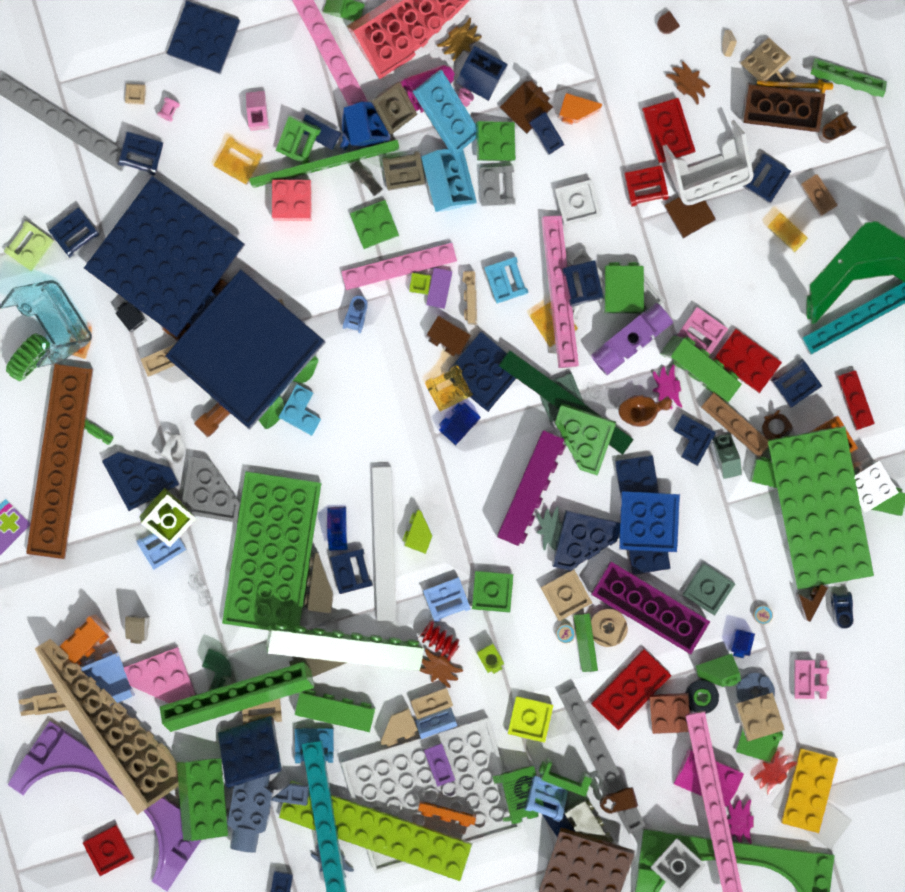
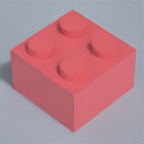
[272,180,312,221]

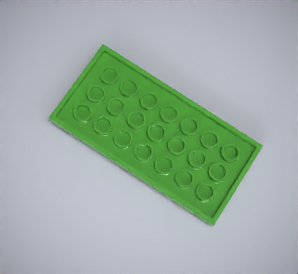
[768,426,874,589]
[222,472,322,631]

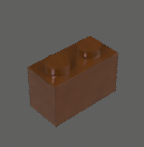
[426,315,471,357]

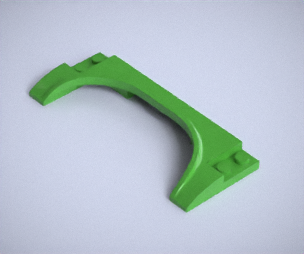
[635,828,835,892]

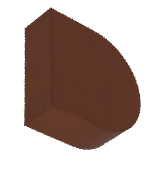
[657,10,680,34]

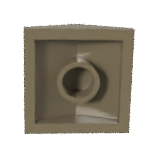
[371,82,418,135]

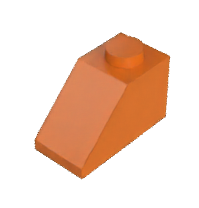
[558,93,602,125]

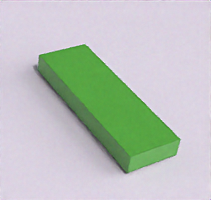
[574,613,598,672]

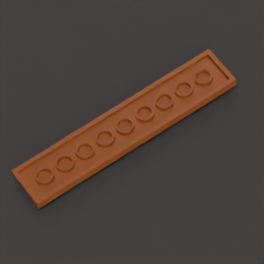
[26,364,94,559]

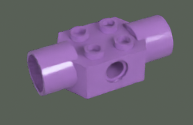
[590,302,673,376]

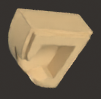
[722,30,737,57]

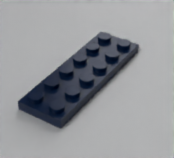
[615,455,671,575]

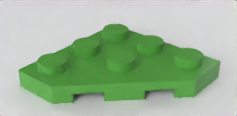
[555,403,616,476]

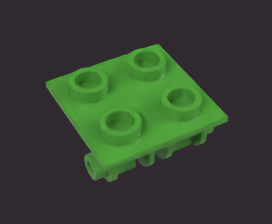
[736,730,783,764]

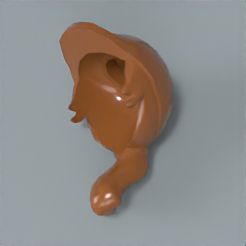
[618,395,673,427]

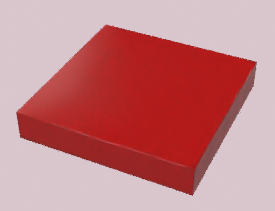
[82,824,135,876]

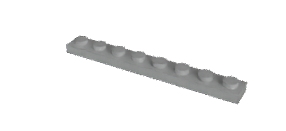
[0,74,132,172]
[559,687,646,834]

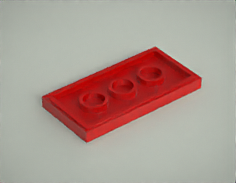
[590,649,672,731]

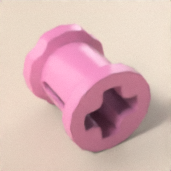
[157,97,180,122]

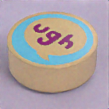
[753,605,773,625]
[556,624,575,644]

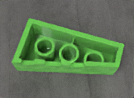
[659,336,742,402]

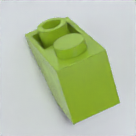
[402,510,433,554]

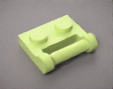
[3,220,54,272]

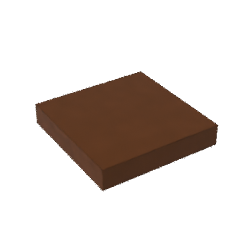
[664,197,716,239]

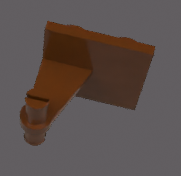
[500,79,553,134]

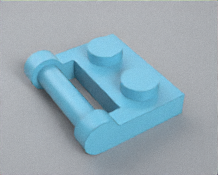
[484,257,529,304]

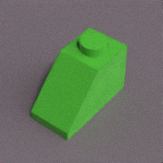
[696,653,741,687]

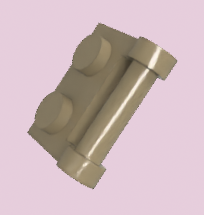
[382,151,425,191]

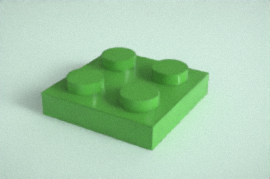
[476,121,516,161]
[350,200,399,250]
[472,571,514,613]

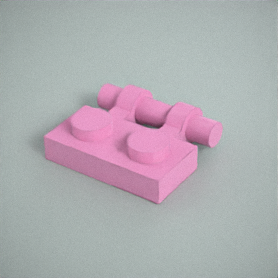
[794,660,829,699]

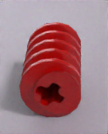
[418,620,460,661]

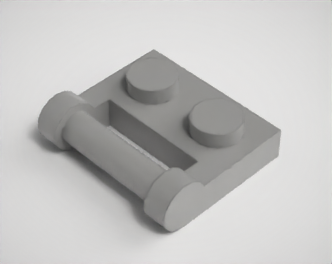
[479,166,516,207]

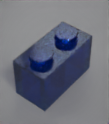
[438,402,481,446]

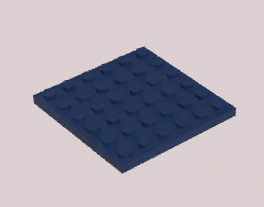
[84,176,246,337]

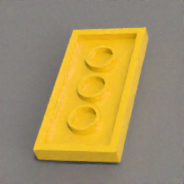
[781,748,838,833]

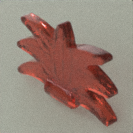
[753,751,797,795]

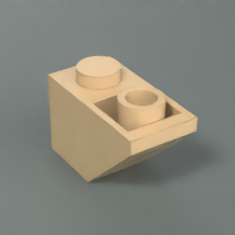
[381,708,418,747]

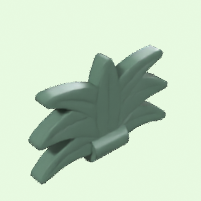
[536,506,562,551]

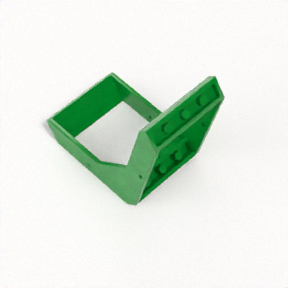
[806,221,905,324]

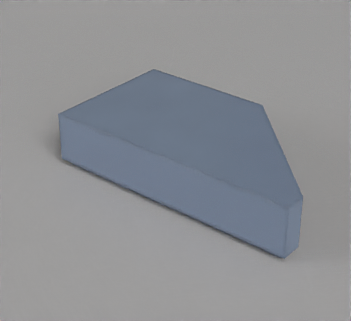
[271,783,309,806]

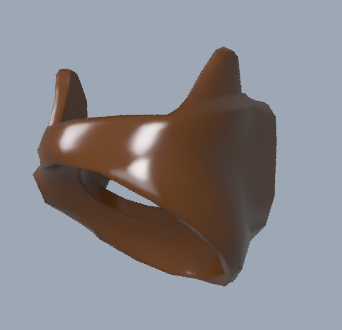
[762,410,793,440]

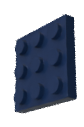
[167,1,241,75]
[444,332,516,412]
[218,716,282,788]

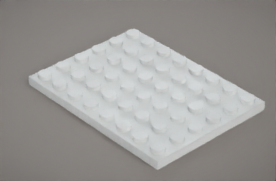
[341,717,522,874]

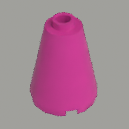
[400,65,455,113]

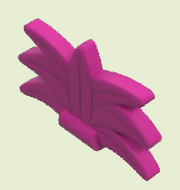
[652,365,683,409]
[728,799,754,844]

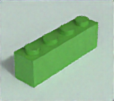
[295,689,376,732]

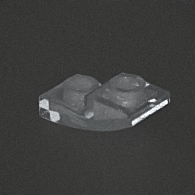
[583,382,627,410]

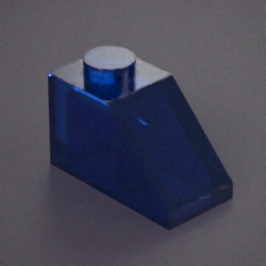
[327,507,348,551]

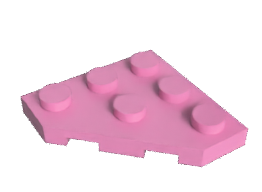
[124,647,196,703]

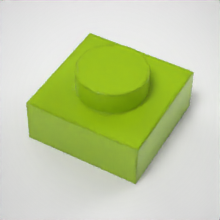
[409,273,431,295]

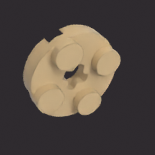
[591,609,628,647]

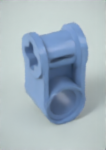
[342,296,368,334]

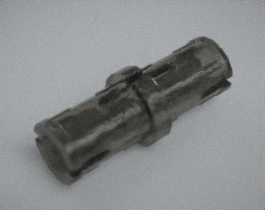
[350,160,383,197]

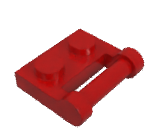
[624,165,669,207]

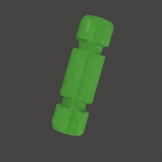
[85,419,114,445]

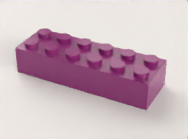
[496,430,566,546]
[590,561,711,655]

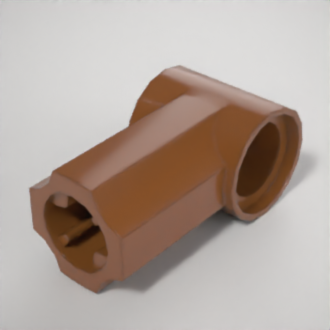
[194,403,230,438]

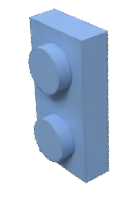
[415,707,457,739]

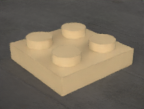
[540,569,592,621]
[735,693,785,742]

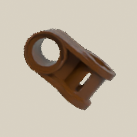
[818,111,857,144]
[599,787,639,814]

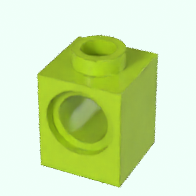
[476,643,505,674]

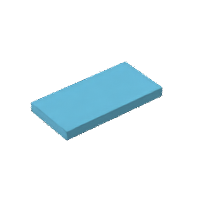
[412,70,476,156]

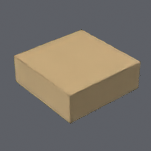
[125,84,146,105]

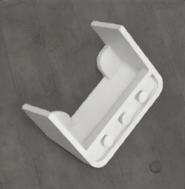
[663,120,753,205]

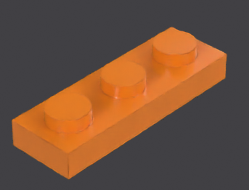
[418,801,476,827]

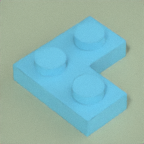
[278,384,321,436]

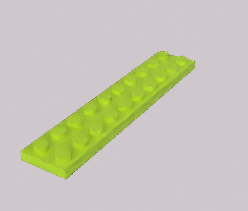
[279,780,473,882]

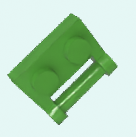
[275,115,321,164]

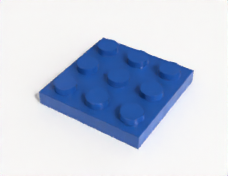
[619,492,680,552]

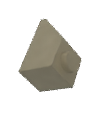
[125,615,150,644]

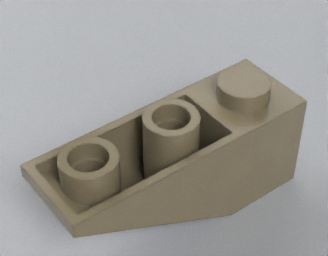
[305,553,334,613]

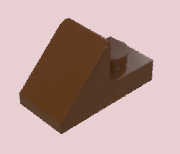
[796,584,828,622]

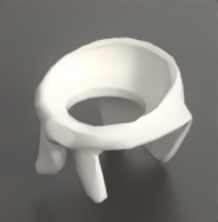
[155,431,185,464]

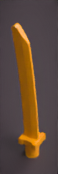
[757,79,833,93]

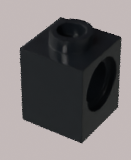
[115,302,146,333]

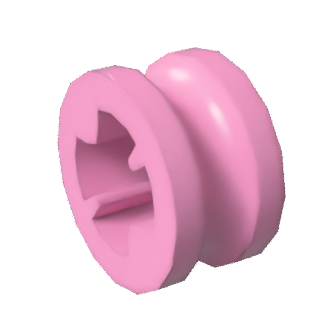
[457,88,474,107]

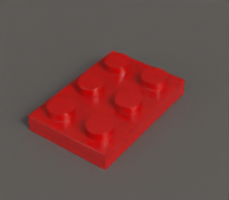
[642,97,696,164]
[713,329,782,394]

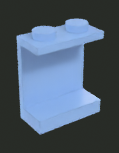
[81,651,135,706]

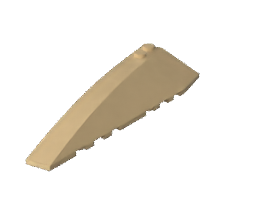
[35,639,179,815]

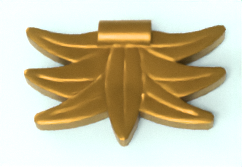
[437,18,482,61]

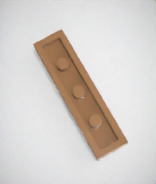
[700,393,769,457]

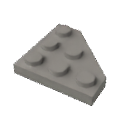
[182,456,240,523]

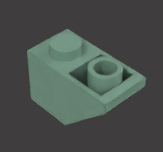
[712,433,742,479]

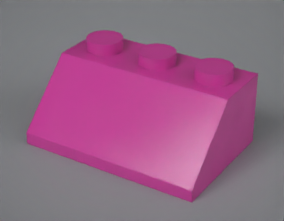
[673,748,744,807]

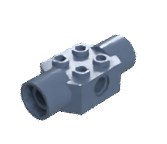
[227,775,274,853]

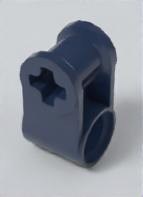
[830,592,854,629]

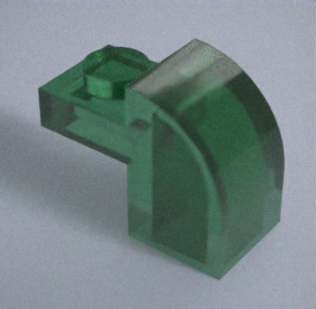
[202,647,233,691]

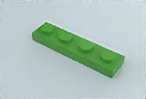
[810,58,887,98]

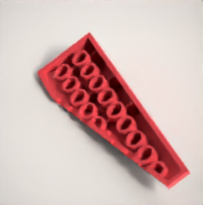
[347,0,470,79]

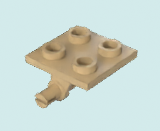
[740,37,797,88]

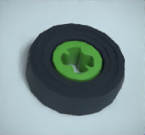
[685,680,719,714]

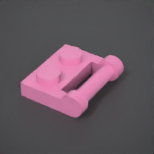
[677,307,728,354]

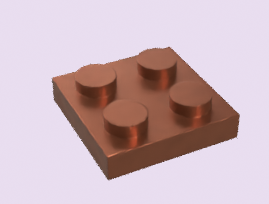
[650,693,690,734]

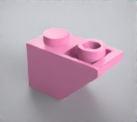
[246,91,270,131]

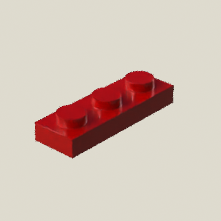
[837,370,875,430]

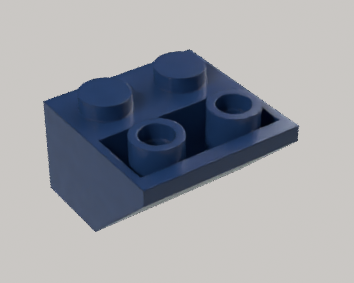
[455,45,508,102]

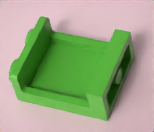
[604,262,644,313]
[538,758,592,797]

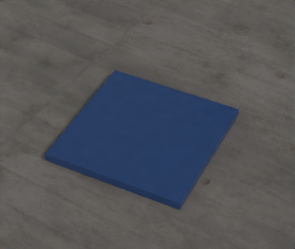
[165,269,326,430]

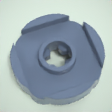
[736,672,775,702]

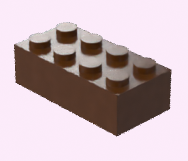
[741,83,826,132]

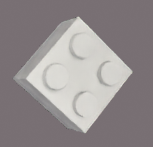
[651,839,706,892]

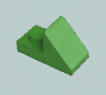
[323,0,365,22]

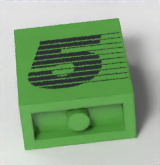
[492,766,544,824]

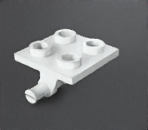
[853,457,898,512]

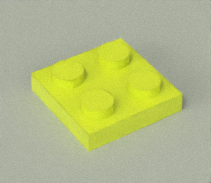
[507,696,554,743]

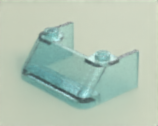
[0,280,92,368]

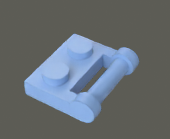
[136,533,187,570]
[423,577,471,623]
[525,776,568,822]

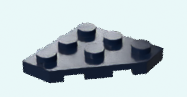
[102,452,180,512]
[552,510,620,571]

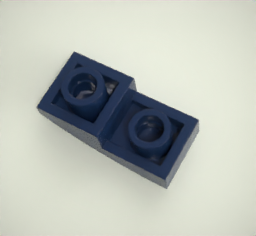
[303,113,342,150]

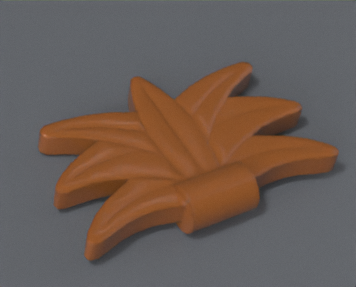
[666,62,710,105]
[420,648,464,688]

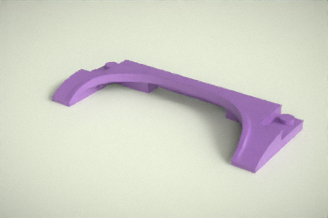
[8,721,201,892]

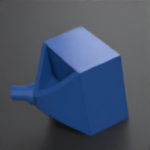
[339,102,391,150]

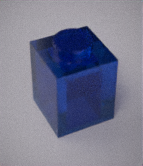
[729,628,755,658]

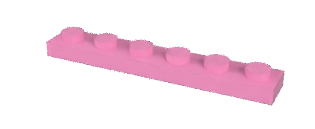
[342,243,457,291]

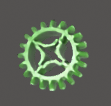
[6,333,50,381]

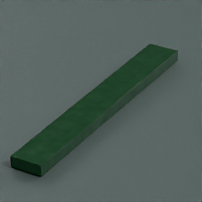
[498,350,634,455]

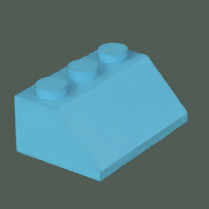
[421,149,477,212]

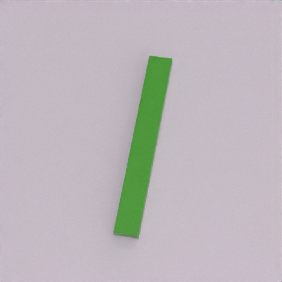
[249,140,400,188]

